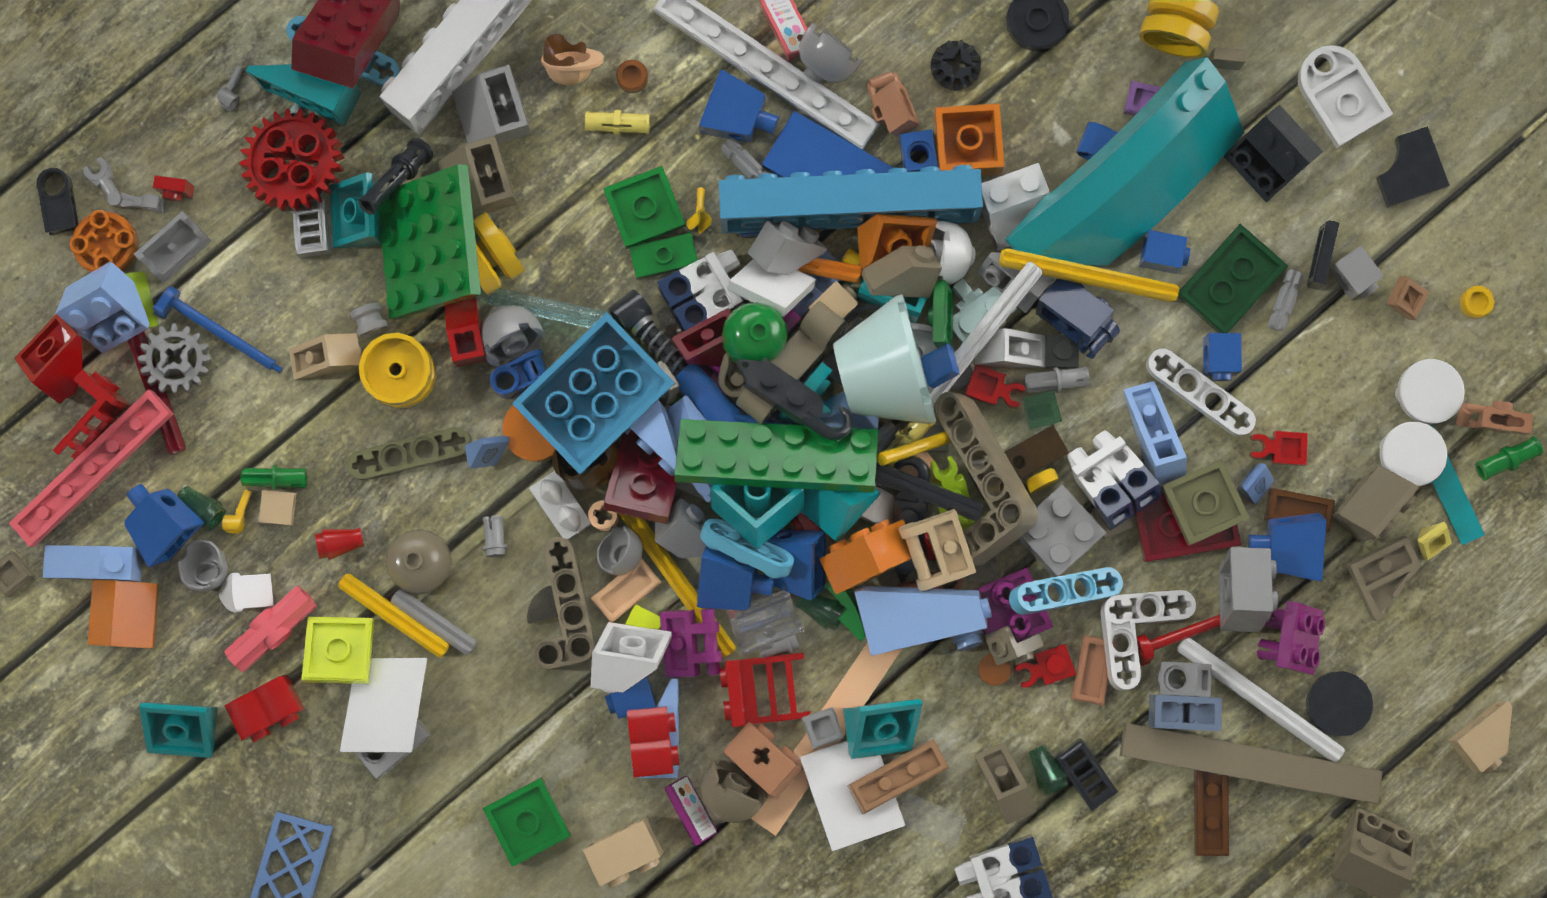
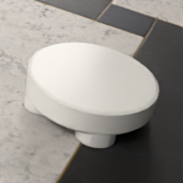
[1395,359,1465,425]
[1379,422,1447,486]

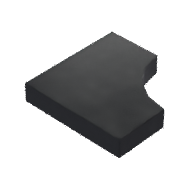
[1376,126,1450,208]

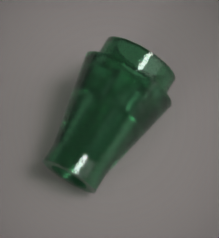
[177,486,226,530]
[796,595,846,631]
[1028,745,1068,796]

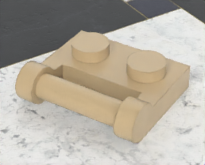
[899,509,977,591]

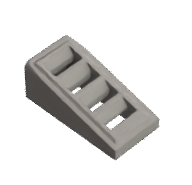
[292,191,332,259]

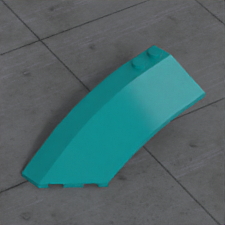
[1005,57,1244,266]

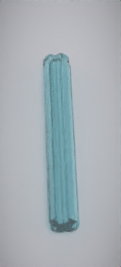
[488,288,612,328]

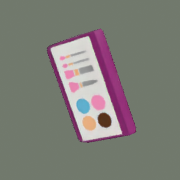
[664,776,717,846]

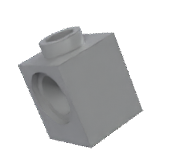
[1329,245,1384,300]
[1158,662,1212,697]

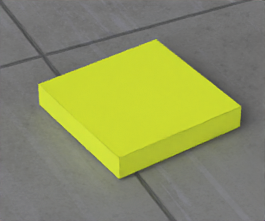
[301,617,374,684]

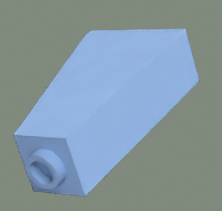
[854,585,992,656]

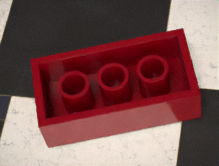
[291,0,400,89]

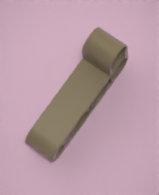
[736,301,846,425]
[533,537,597,669]

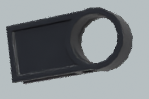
[36,168,79,235]

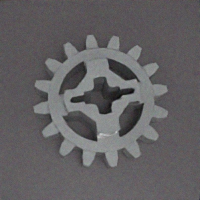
[138,324,211,395]

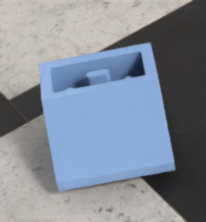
[56,261,149,353]

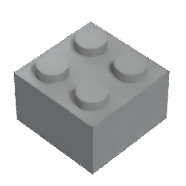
[1018,485,1106,577]
[1218,547,1278,632]

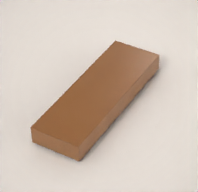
[847,739,949,815]

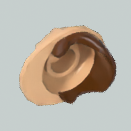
[541,34,604,86]

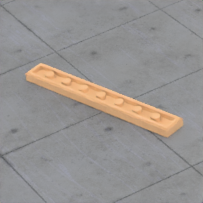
[751,642,903,836]

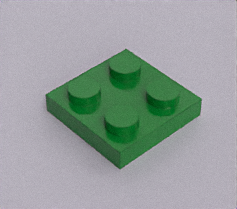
[603,166,686,249]
[482,777,572,867]

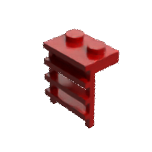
[53,370,132,460]
[720,653,811,727]

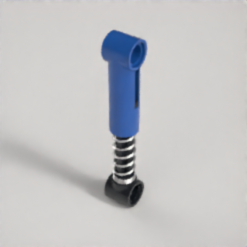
[607,289,743,422]

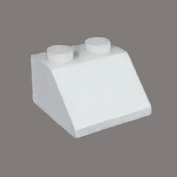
[981,163,1050,252]
[591,622,672,693]

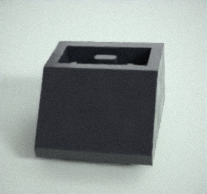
[1224,105,1323,202]

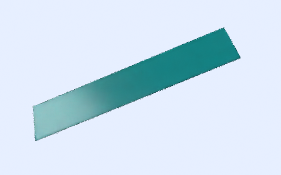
[1431,425,1485,545]

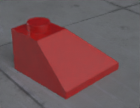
[14,314,82,404]

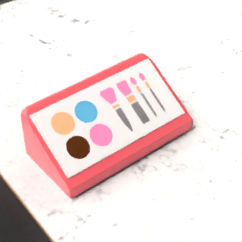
[760,0,807,61]

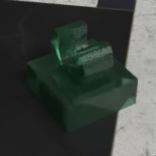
[1022,390,1062,431]

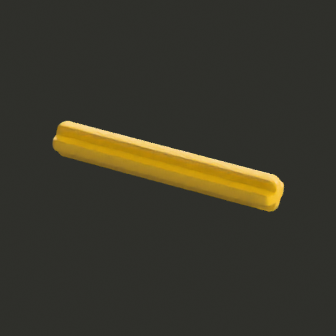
[338,573,450,658]

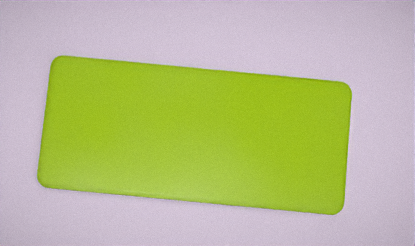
[124,272,158,327]

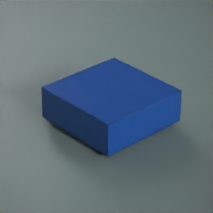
[921,343,960,388]

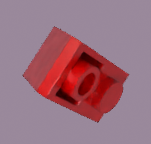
[445,298,487,367]

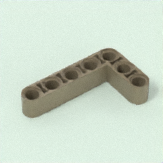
[935,392,1038,566]

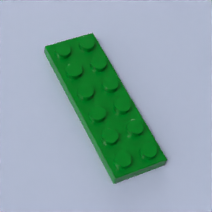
[675,419,878,493]

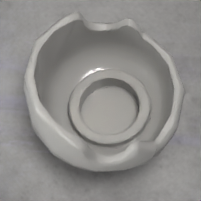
[597,526,643,575]
[178,539,228,593]

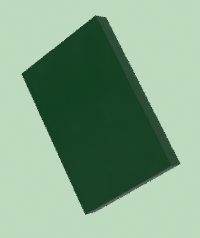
[1178,223,1288,333]

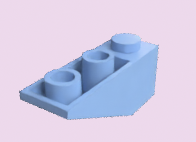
[625,400,678,476]

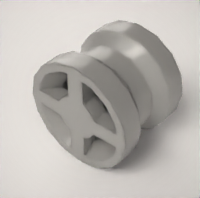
[350,302,389,338]

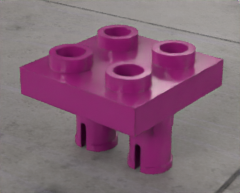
[975,567,1053,643]
[1257,601,1325,675]

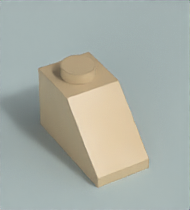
[289,333,361,380]
[1448,701,1512,773]

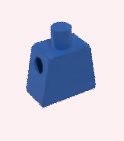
[699,69,779,142]
[125,484,204,567]
[1248,513,1326,581]
[764,529,826,600]
[697,546,775,611]

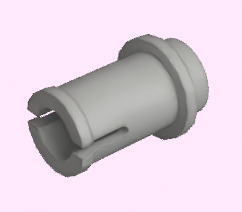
[482,516,508,557]
[757,628,800,658]

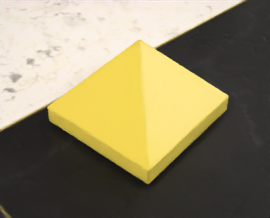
[1418,522,1452,561]

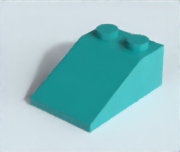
[246,64,361,126]

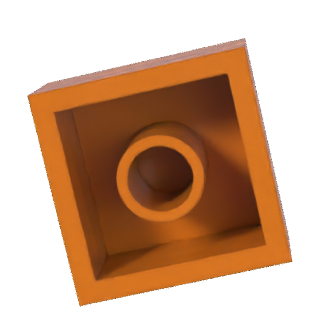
[933,103,1005,176]
[819,519,912,594]

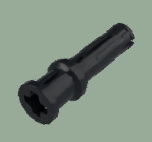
[358,138,433,215]

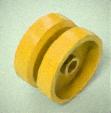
[1138,0,1219,58]
[473,212,525,296]
[359,333,437,409]

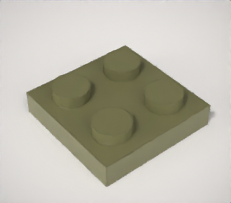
[1160,459,1250,546]

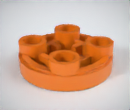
[69,210,138,272]
[502,405,555,462]

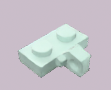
[952,279,1017,344]

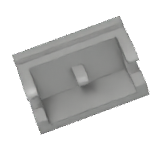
[134,211,212,283]

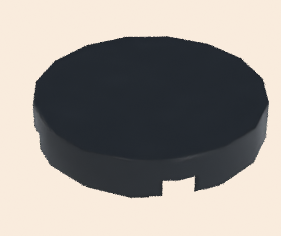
[1006,0,1070,52]
[1306,671,1373,736]

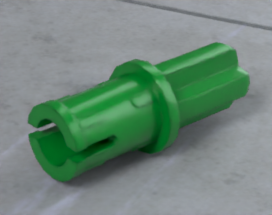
[241,465,307,491]

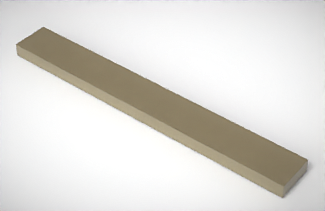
[1119,723,1383,804]

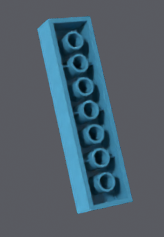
[719,165,983,234]

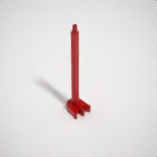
[1137,614,1220,666]

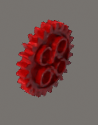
[239,108,345,212]

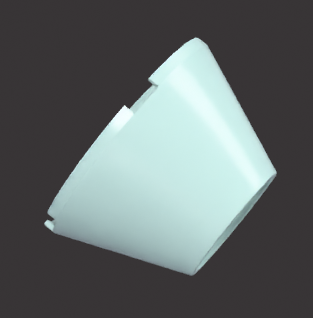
[833,294,936,424]

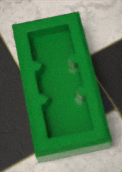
[629,233,698,280]
[928,280,953,348]

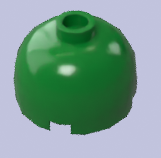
[722,302,788,367]

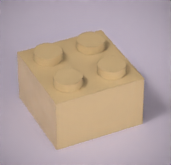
[583,817,663,888]

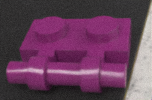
[659,608,722,677]

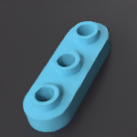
[700,519,794,578]

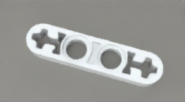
[1146,349,1256,437]

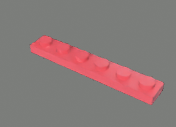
[9,390,174,547]

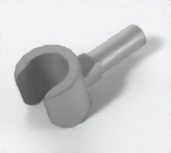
[217,66,244,112]

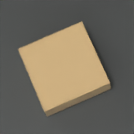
[259,490,297,526]

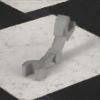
[83,157,166,213]

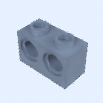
[1148,694,1222,731]

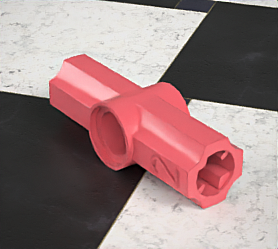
[224,585,317,672]

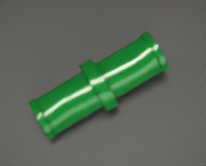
[1475,436,1544,481]

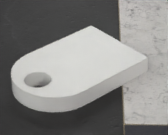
[1298,45,1393,149]

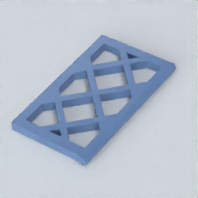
[250,811,333,898]

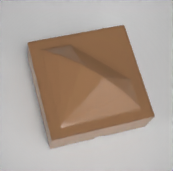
[1386,276,1429,320]

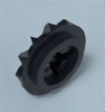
[930,40,981,90]

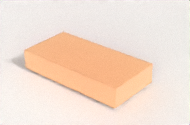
[591,558,662,623]

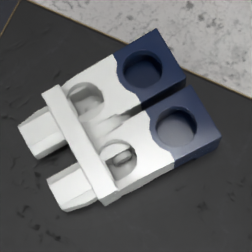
[657,249,746,332]
[1067,430,1162,531]
[954,834,1053,898]

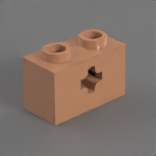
[723,722,803,798]

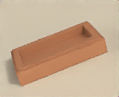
[1070,635,1116,706]

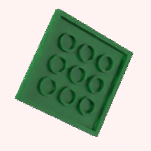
[378,164,481,320]

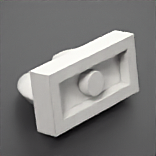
[529,471,592,540]

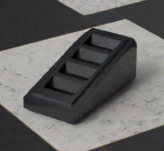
[1053,738,1118,811]

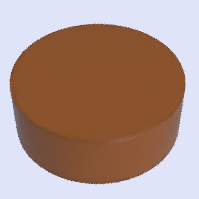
[616,59,648,93]
[978,653,1011,686]

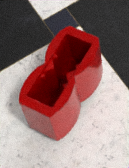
[224,675,305,743]
[627,706,680,778]

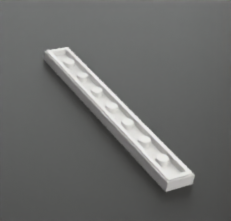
[653,0,880,150]

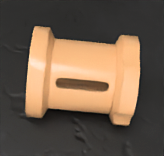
[588,500,619,531]

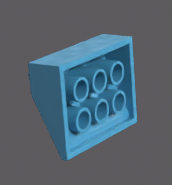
[512,312,675,475]

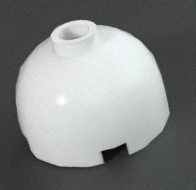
[930,221,976,285]

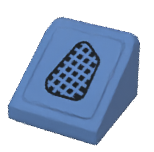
[465,436,510,469]
[1236,463,1274,504]

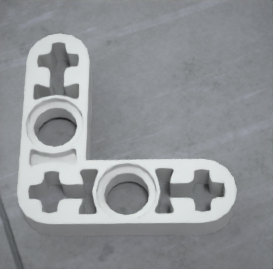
[1100,590,1196,691]

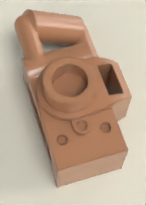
[866,71,920,137]
[1455,401,1533,435]

